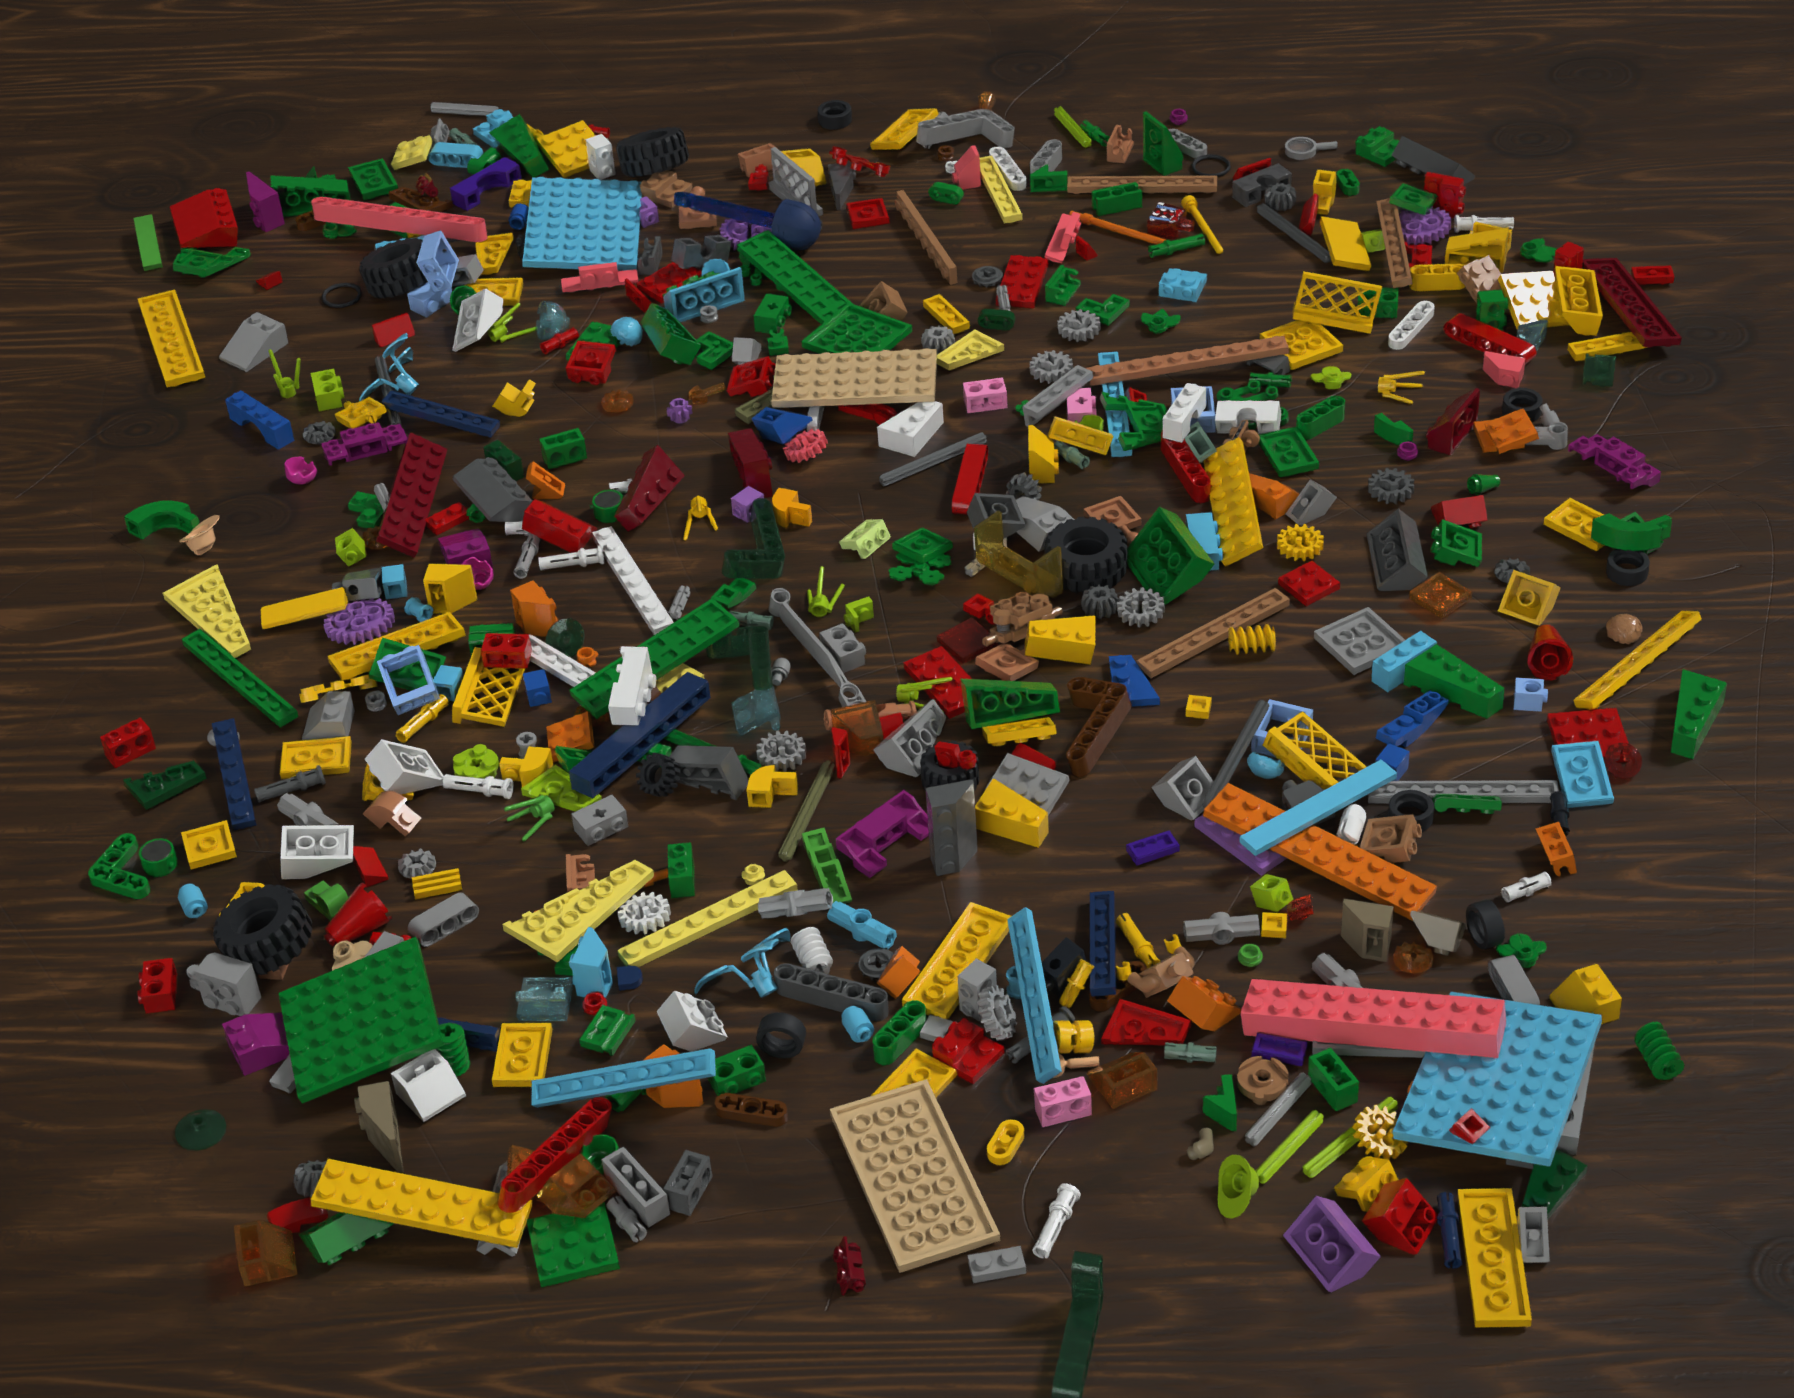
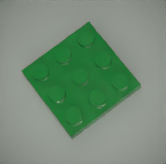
[527,1201,620,1288]

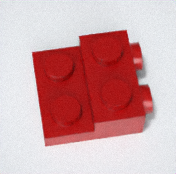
[1424,172,1466,218]
[566,341,616,385]
[727,356,776,397]
[932,1018,1004,1084]

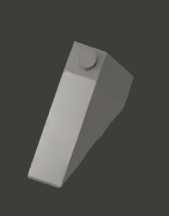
[873,699,946,777]

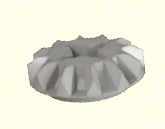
[398,848,436,879]

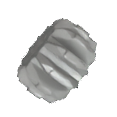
[921,325,955,354]

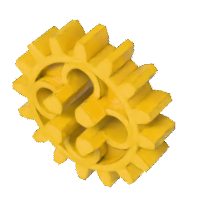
[1277,524,1324,561]
[1352,1105,1408,1160]

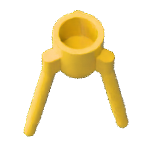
[1378,371,1425,404]
[683,495,718,541]

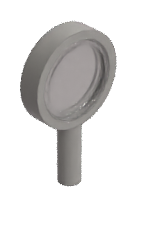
[1285,137,1338,160]

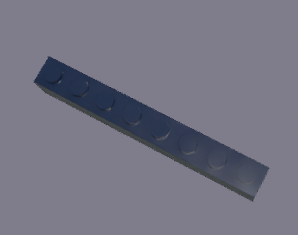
[569,672,711,799]

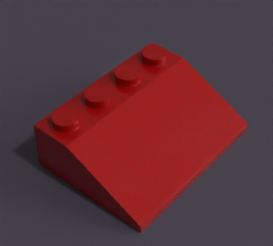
[170,188,238,248]

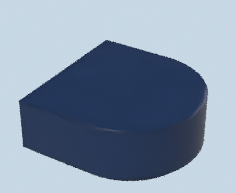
[617,966,643,991]

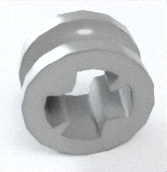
[700,305,718,323]
[365,691,387,711]

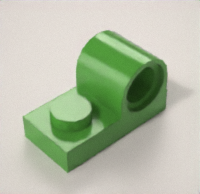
[304,881,348,921]

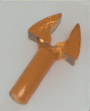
[688,383,725,404]

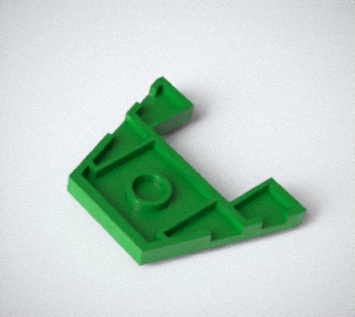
[173,247,251,277]
[1100,392,1167,451]

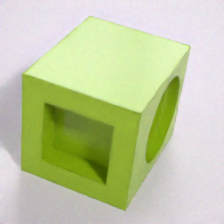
[335,528,366,567]
[1250,874,1293,912]

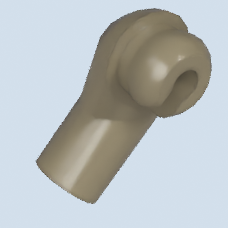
[1187,1128,1214,1160]

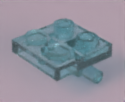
[731,682,781,736]
[516,977,573,1021]

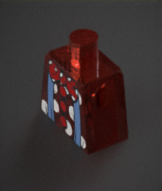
[1147,202,1195,239]

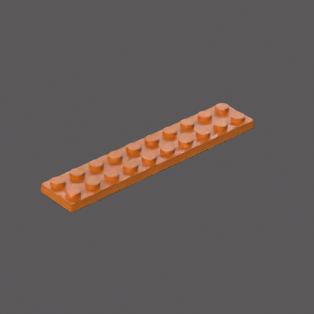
[1203,783,1437,921]

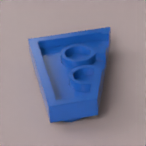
[1109,655,1160,707]

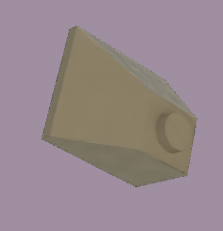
[1410,910,1467,955]

